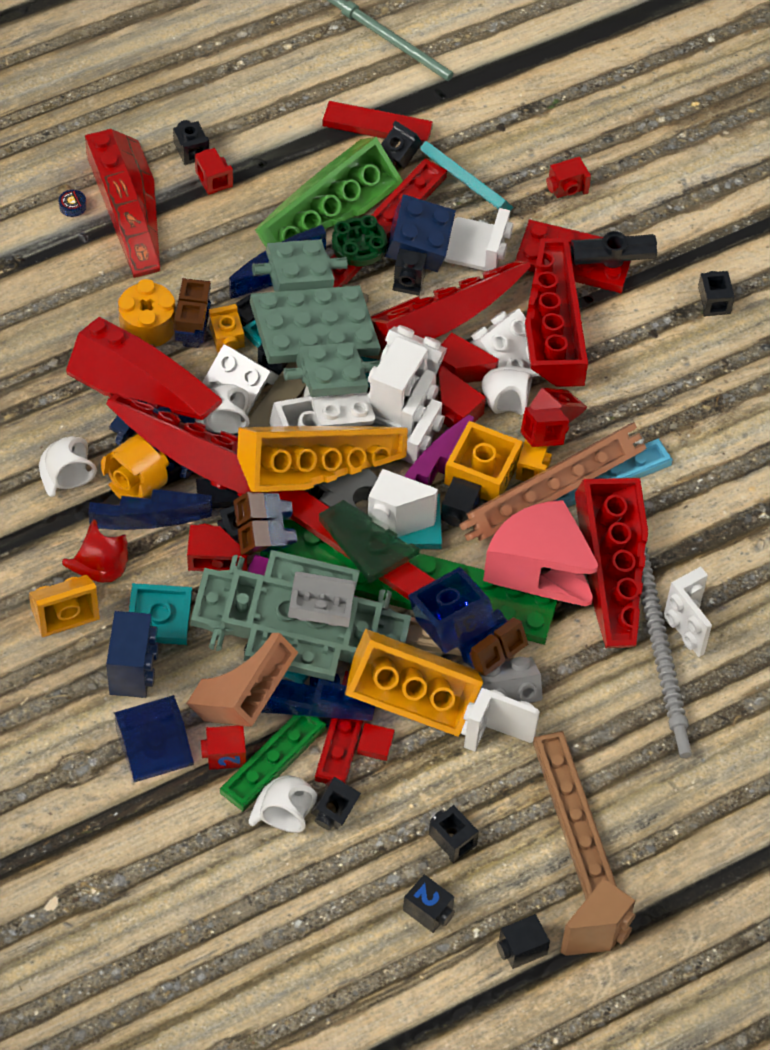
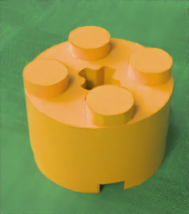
[118,279,176,347]
[101,434,169,505]

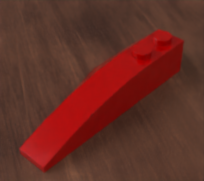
[525,238,588,387]
[370,260,531,351]
[66,317,222,420]
[574,478,648,648]

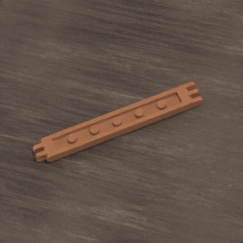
[459,422,647,541]

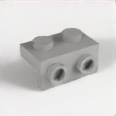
[288,572,355,627]
[473,657,543,703]

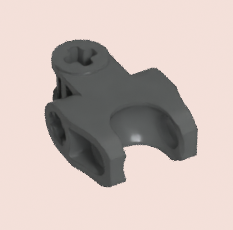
[305,468,378,531]

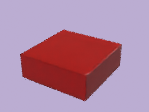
[357,723,395,761]

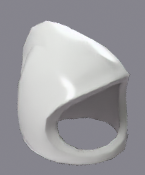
[482,366,540,416]
[196,384,250,434]
[39,436,97,497]
[248,775,317,833]

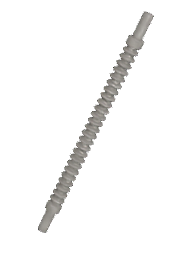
[640,547,692,758]

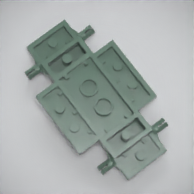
[250,239,381,397]
[190,550,411,682]

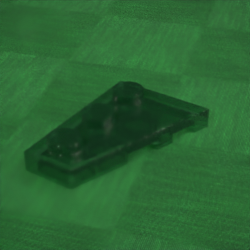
[319,500,420,583]

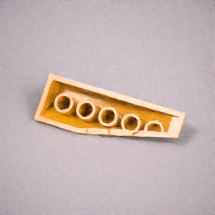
[237,426,408,492]

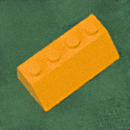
[345,629,483,737]

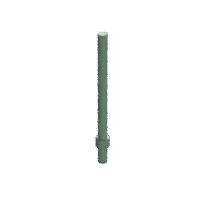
[327,0,454,81]

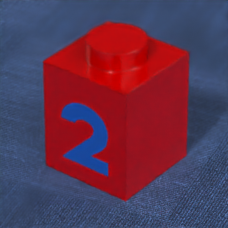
[201,725,246,770]

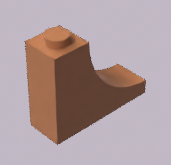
[186,633,298,727]

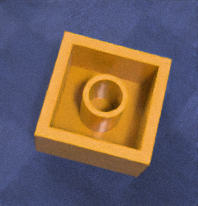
[444,421,523,501]

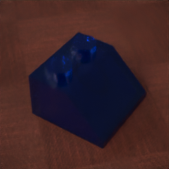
[114,695,194,783]

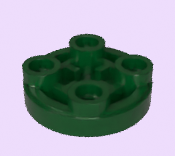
[332,215,387,267]

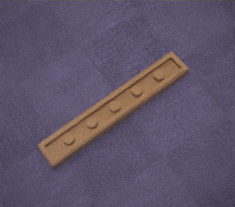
[533,731,617,899]

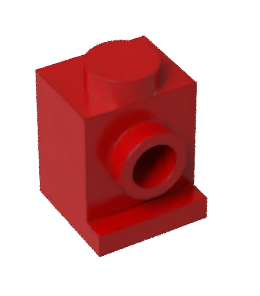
[195,148,233,195]
[546,156,591,198]
[520,407,569,447]

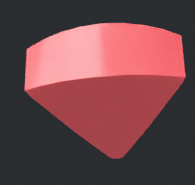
[483,500,598,606]

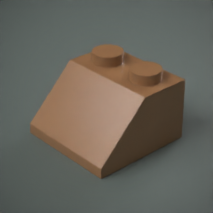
[560,878,635,956]

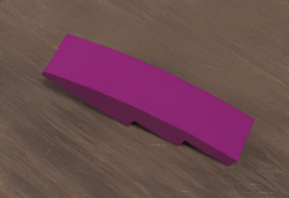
[404,415,474,486]

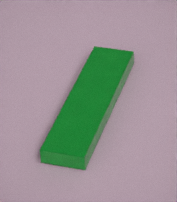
[220,706,326,812]

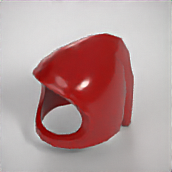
[62,519,128,583]

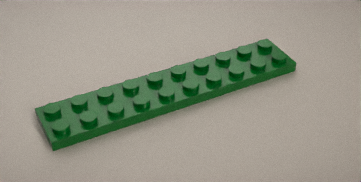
[259,516,558,645]

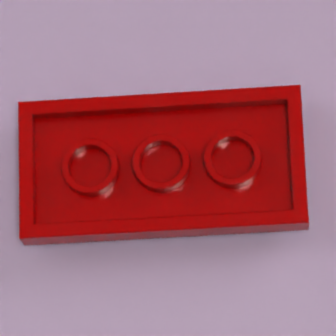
[515,219,631,293]

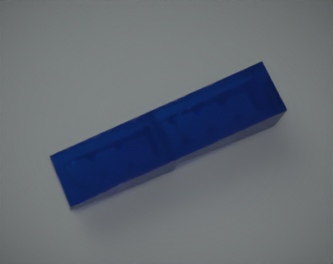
[261,679,375,721]

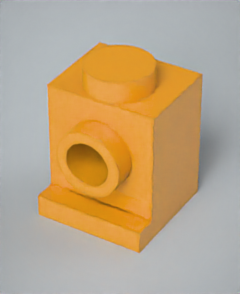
[209,304,245,353]
[515,439,552,481]

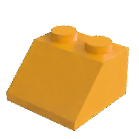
[29,575,100,638]

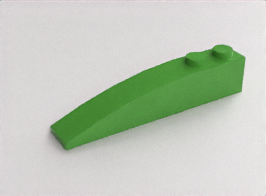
[255,137,403,248]

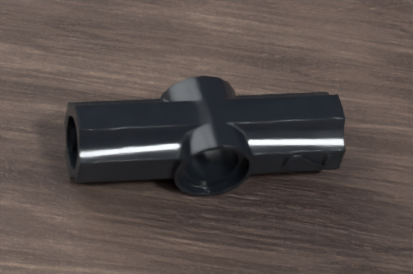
[570,231,657,268]

